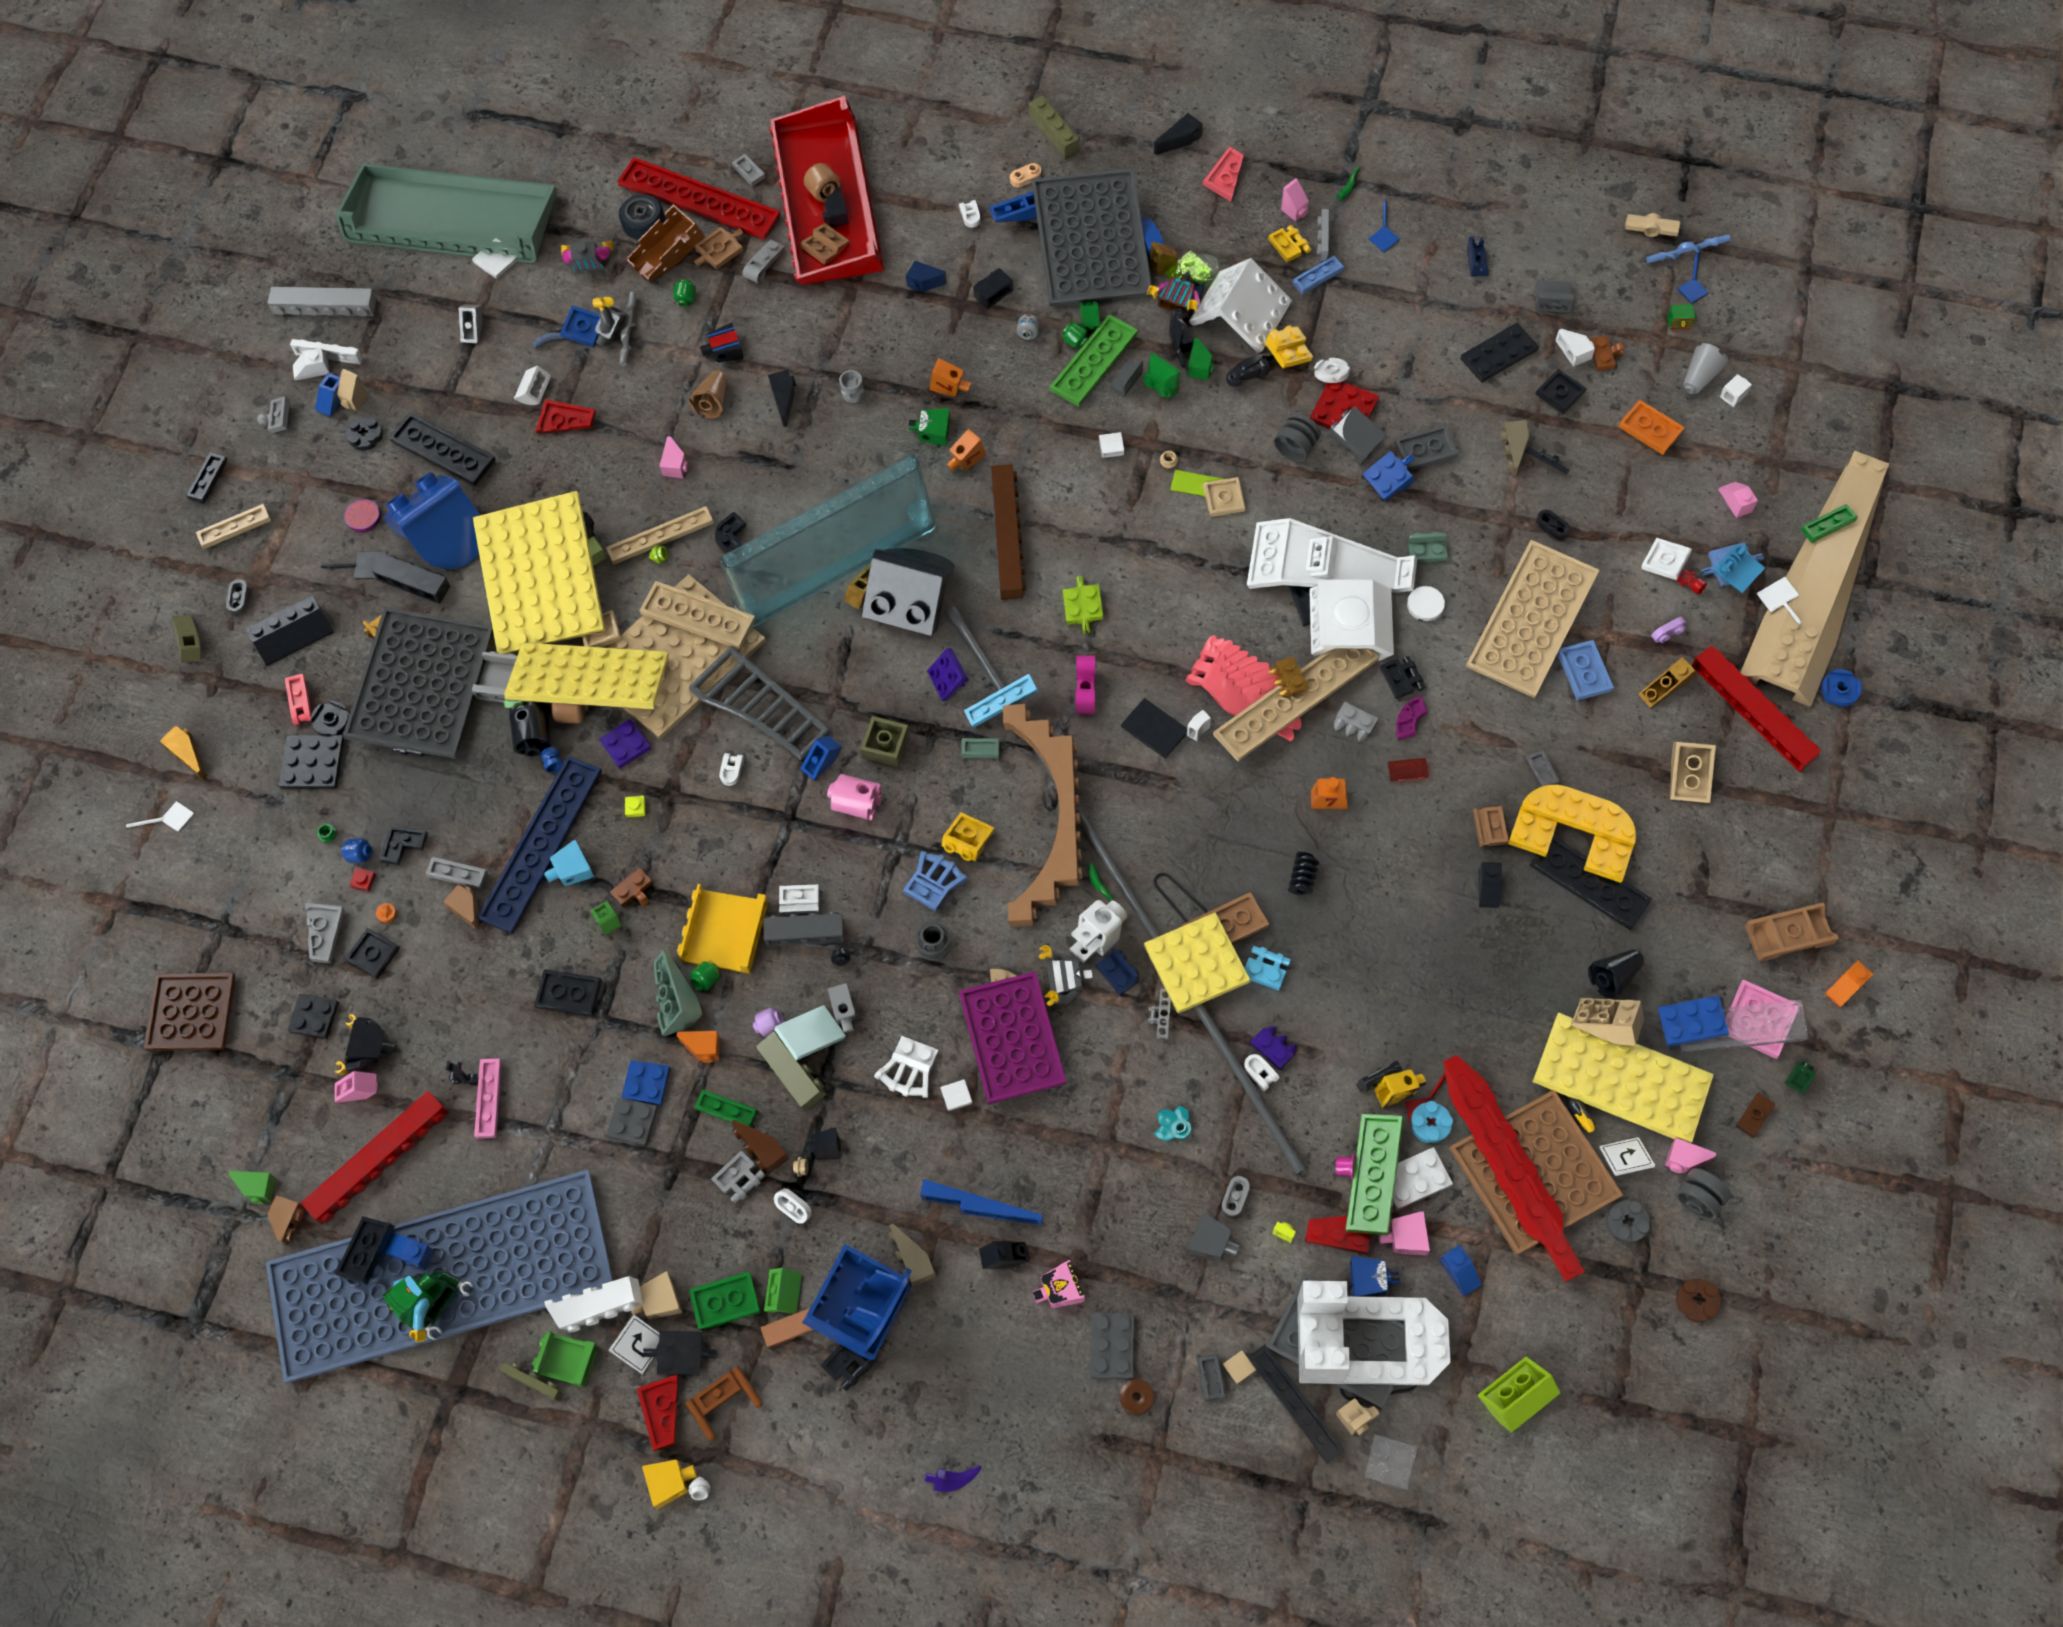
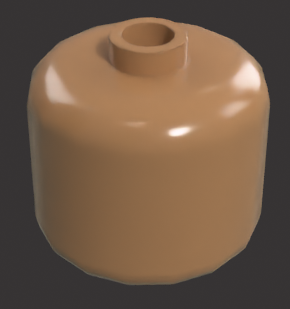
[804,163,841,202]
[552,703,589,723]

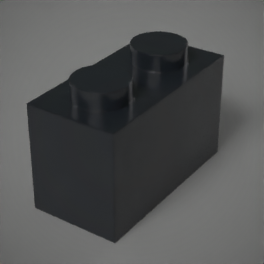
[973,268,1014,309]

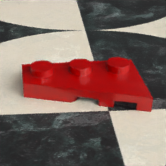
[535,399,597,433]

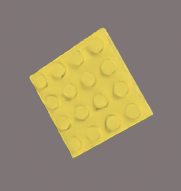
[1144,912,1250,1014]

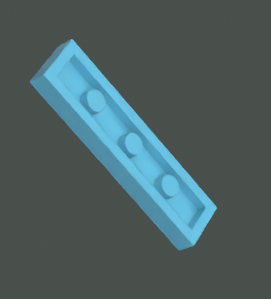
[964,674,1039,728]

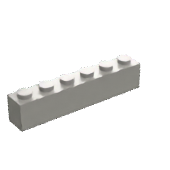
[267,287,377,316]

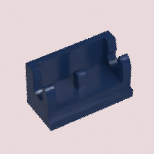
[1467,237,1488,277]

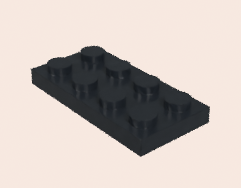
[1460,322,1539,383]

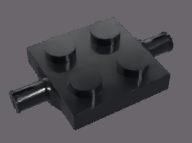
[643,1331,716,1376]

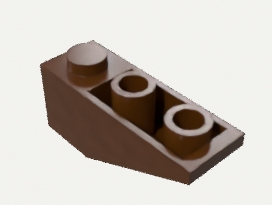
[731,1120,789,1174]

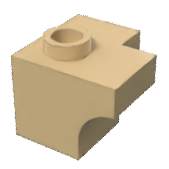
[1336,1398,1379,1435]

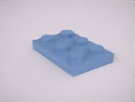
[1557,640,1614,701]

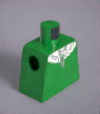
[909,408,950,446]

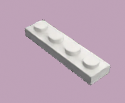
[290,339,363,365]

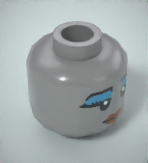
[1016,314,1040,340]

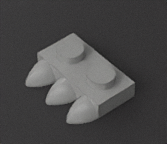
[1334,702,1378,742]

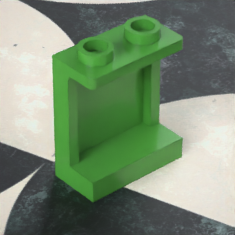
[532,1330,599,1388]

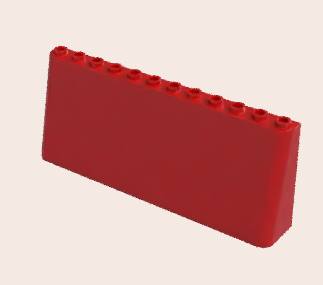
[769,95,884,285]

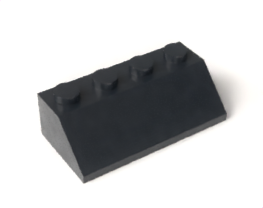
[245,595,334,666]

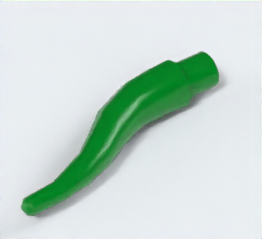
[1336,166,1361,201]
[1087,864,1114,902]

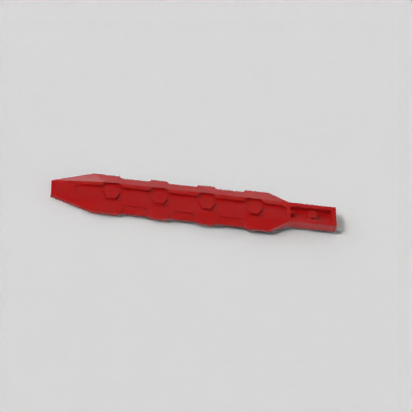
[1443,1055,1585,1283]

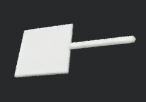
[1757,577,1801,624]

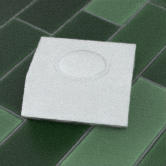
[1310,580,1394,661]

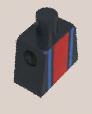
[700,323,744,363]

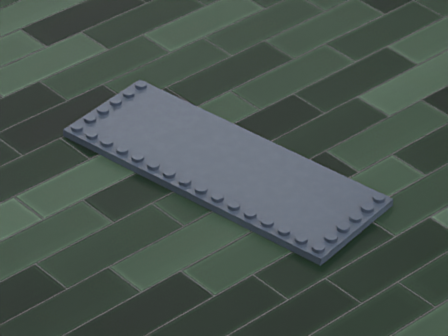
[266,1170,613,1384]

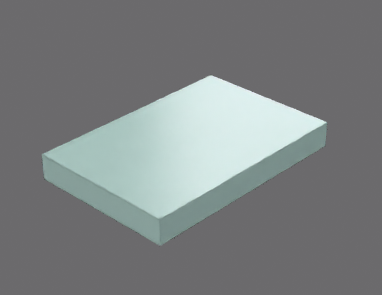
[774,1005,846,1060]

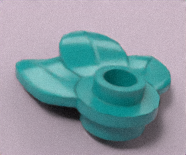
[1154,1106,1192,1141]

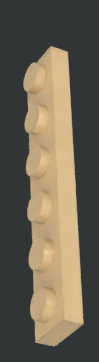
[606,506,714,565]

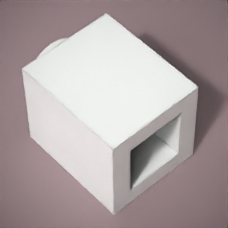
[1720,374,1752,407]

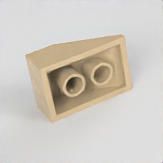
[1670,742,1716,803]

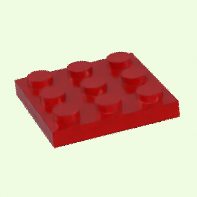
[1310,381,1380,429]

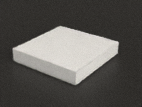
[472,238,518,279]
[1642,538,1692,580]

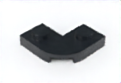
[715,512,746,559]

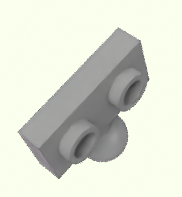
[257,396,290,433]

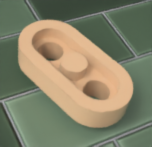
[1010,163,1042,188]

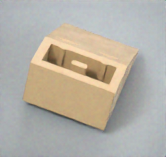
[1571,998,1644,1045]

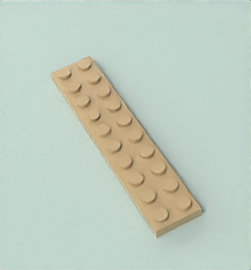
[1213,648,1379,761]

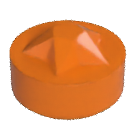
[376,903,397,924]

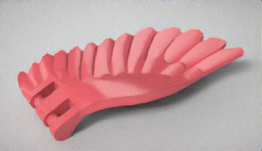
[1185,635,1302,742]

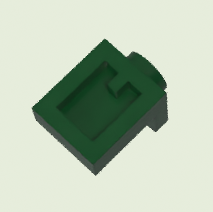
[1785,1061,1816,1094]

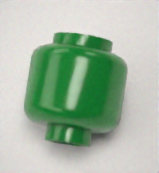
[673,279,696,307]
[1062,322,1088,348]
[690,961,720,991]

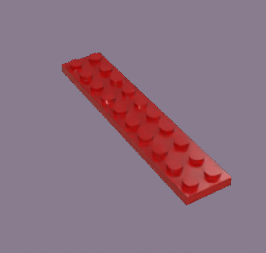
[617,157,781,240]

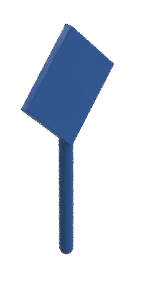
[1369,201,1400,252]
[1677,252,1709,304]

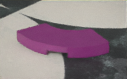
[1396,696,1428,741]

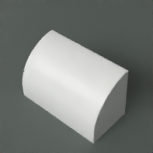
[514,366,551,405]

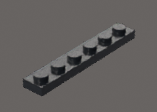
[1248,1344,1345,1464]

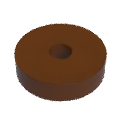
[1119,1379,1154,1415]

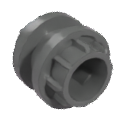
[915,922,951,961]

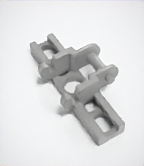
[1148,989,1175,1040]

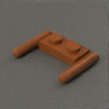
[685,1366,763,1441]

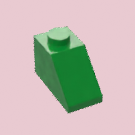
[1078,300,1100,330]
[1187,338,1215,380]

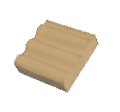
[1223,1350,1256,1385]

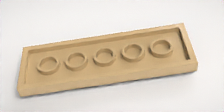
[639,581,756,649]

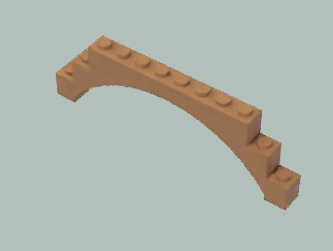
[1003,704,1082,927]

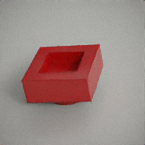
[349,868,376,892]

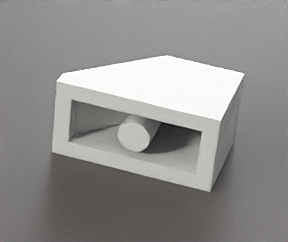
[1556,329,1595,367]
[293,348,329,381]

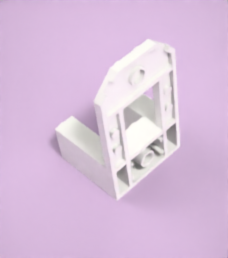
[1297,1281,1450,1386]

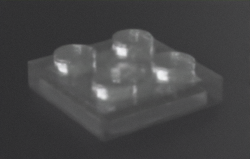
[1364,1434,1417,1491]

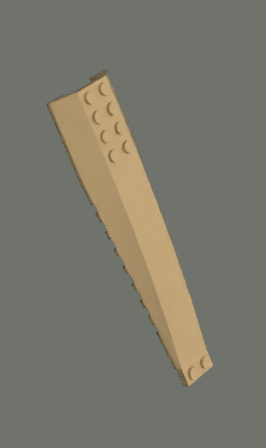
[1740,451,1889,707]

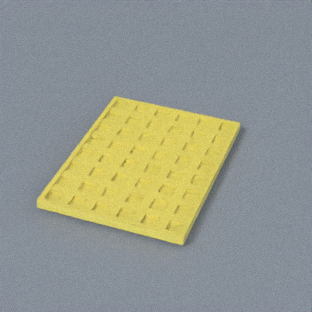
[473,491,605,655]

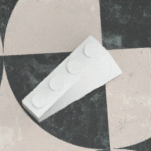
[544,1276,643,1333]

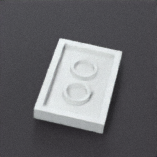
[1393,1147,1453,1210]

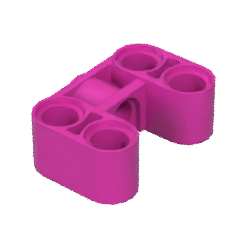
[1076,655,1095,714]

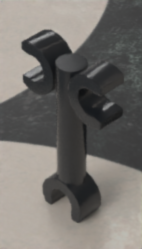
[446,1061,479,1086]

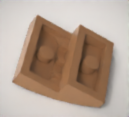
[800,223,849,265]

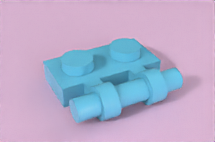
[1244,946,1291,991]

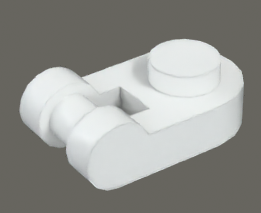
[959,200,981,228]
[720,753,744,786]
[1244,1054,1280,1091]

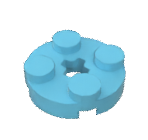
[1411,1101,1453,1143]

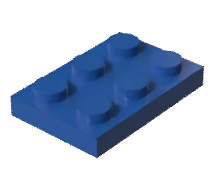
[1658,995,1729,1047]

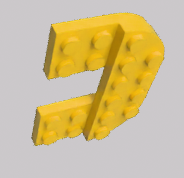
[1508,785,1636,883]

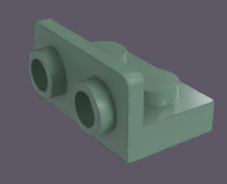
[1408,532,1448,563]

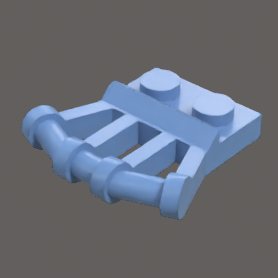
[903,851,969,912]

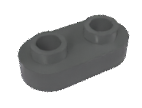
[226,579,249,615]

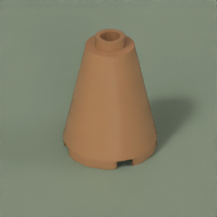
[689,371,727,419]

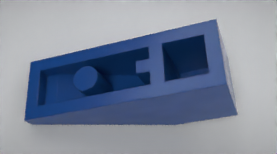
[989,192,1037,222]
[383,1233,434,1270]

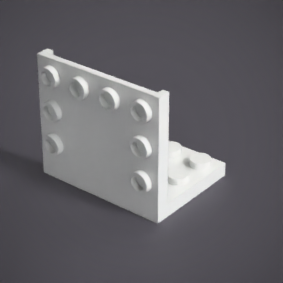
[1189,258,1292,353]

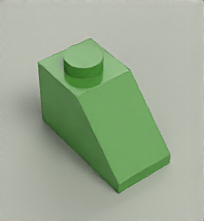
[228,1171,276,1204]

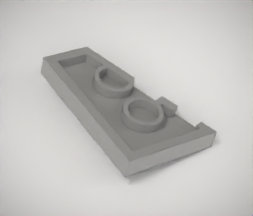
[305,903,345,963]

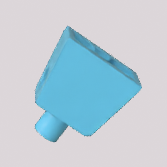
[544,840,594,886]

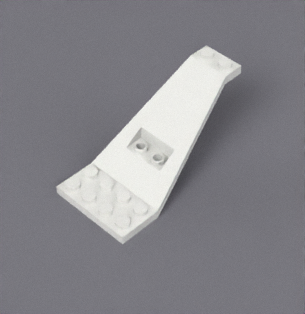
[1247,518,1417,593]

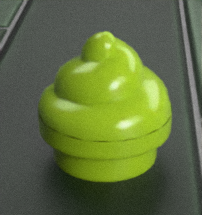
[649,545,668,564]

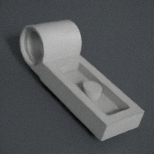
[743,239,785,284]

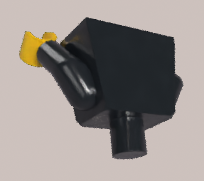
[335,1014,395,1075]

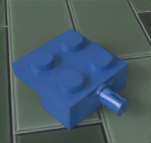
[1363,451,1415,501]

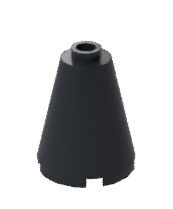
[1588,949,1644,998]

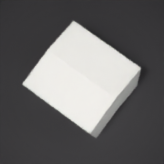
[1099,432,1124,458]
[1187,710,1211,741]
[940,1080,972,1112]

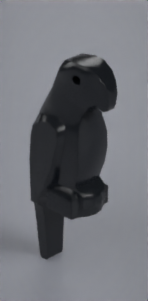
[1169,308,1194,368]
[1226,352,1275,387]

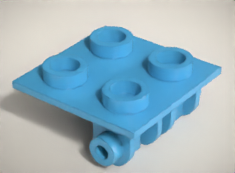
[1713,544,1765,593]

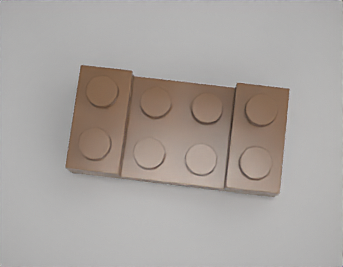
[1744,902,1839,962]

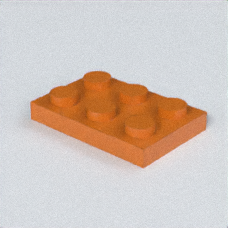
[1618,400,1685,455]

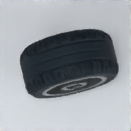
[619,194,665,240]

